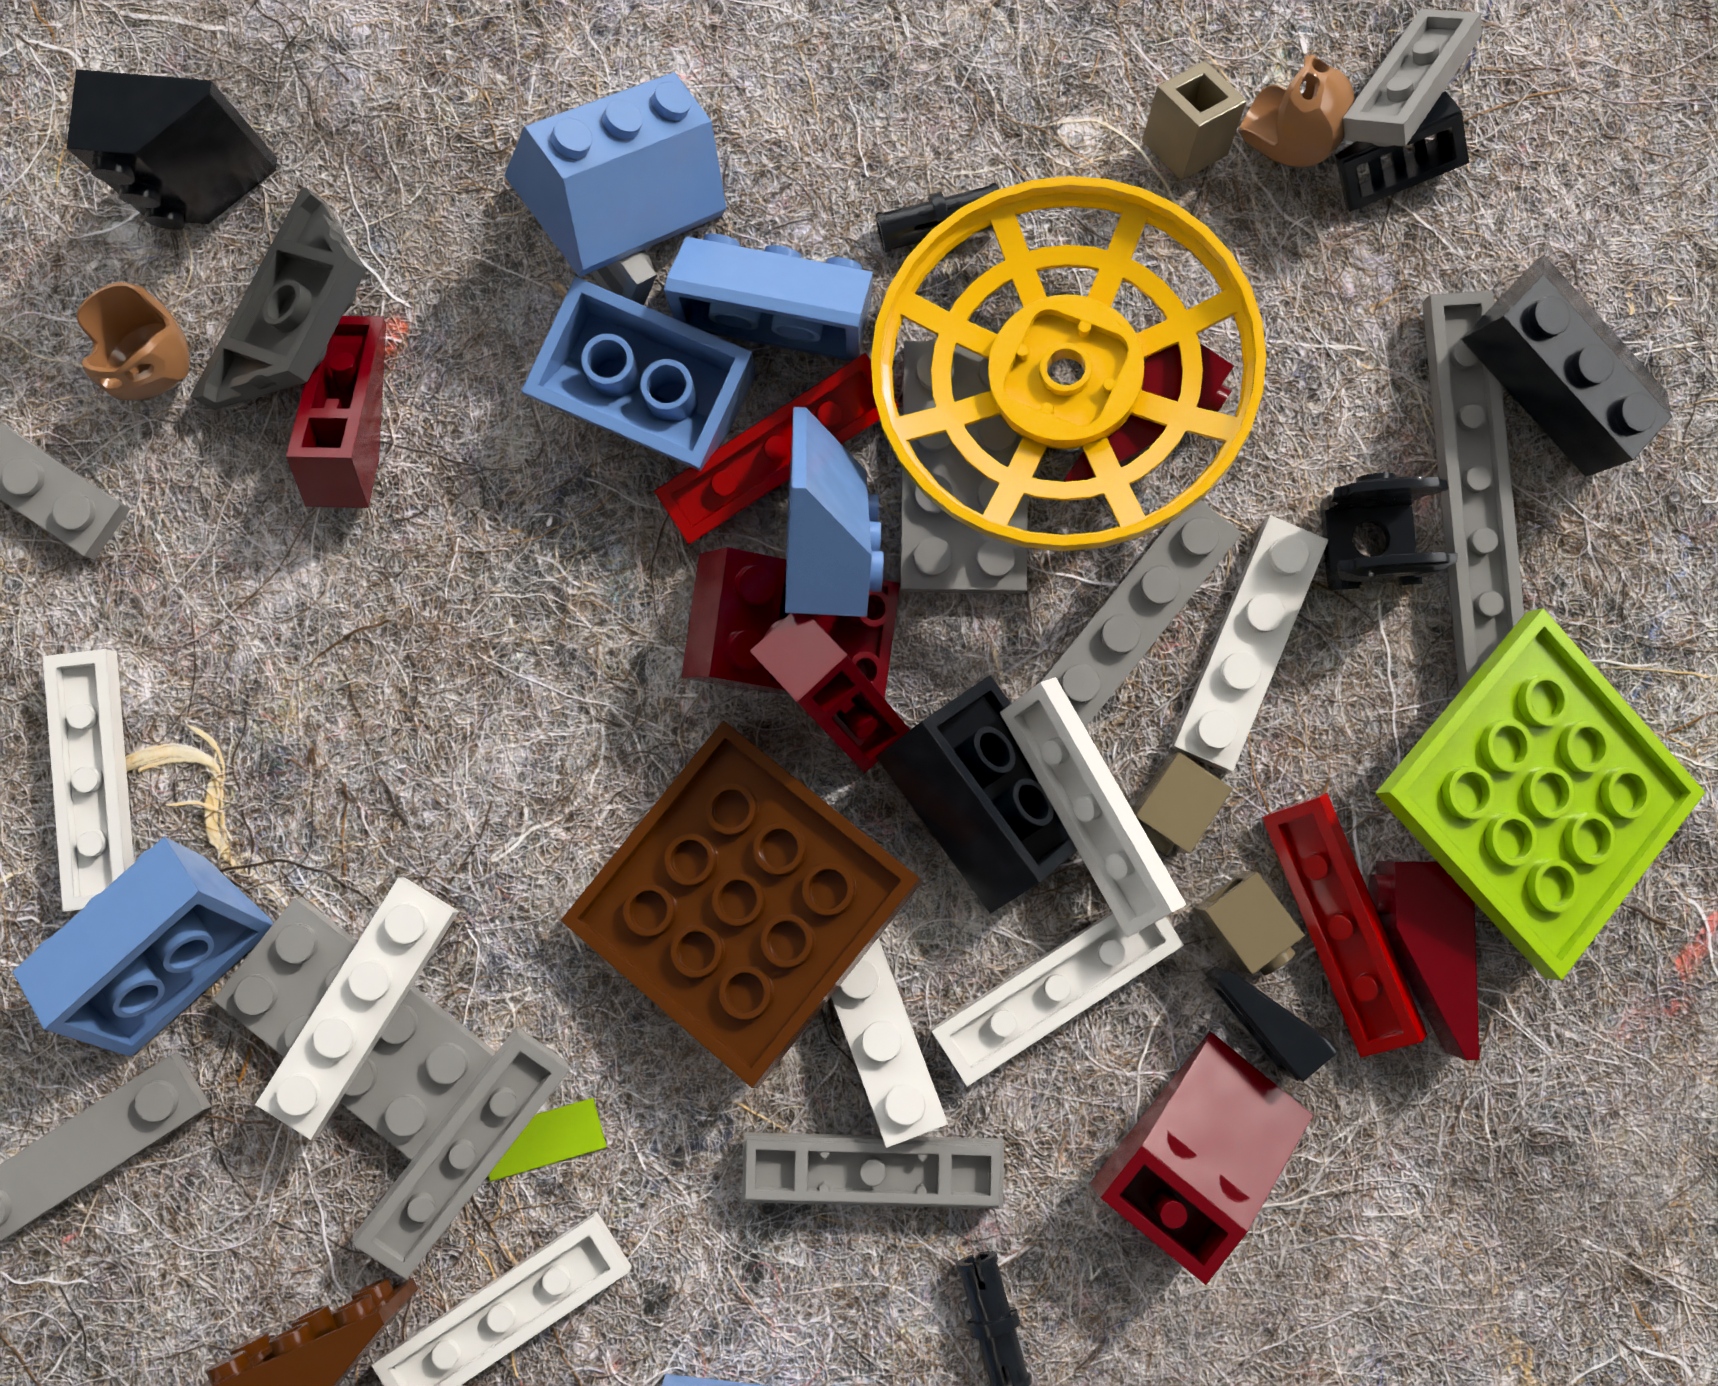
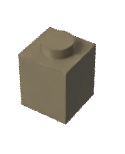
[1142,61,1247,181]
[1132,752,1233,857]
[1194,871,1305,975]

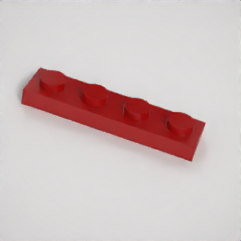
[653,352,899,544]
[1262,793,1428,1058]

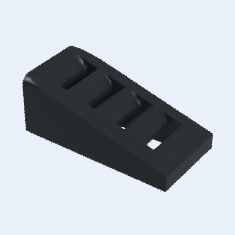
[1335,91,1469,212]
[1204,966,1339,1082]

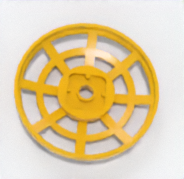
[871,176,1266,551]

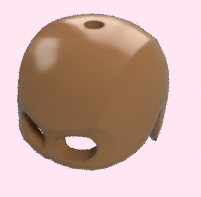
[1238,54,1355,168]
[77,282,190,401]

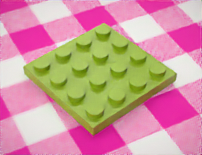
[1375,608,1706,980]

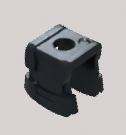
[1320,472,1458,590]

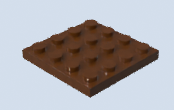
[560,720,923,1089]

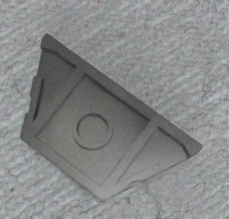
[190,187,366,410]

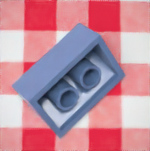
[504,72,727,277]
[664,233,873,361]
[521,276,756,471]
[785,407,884,617]
[12,837,274,1057]

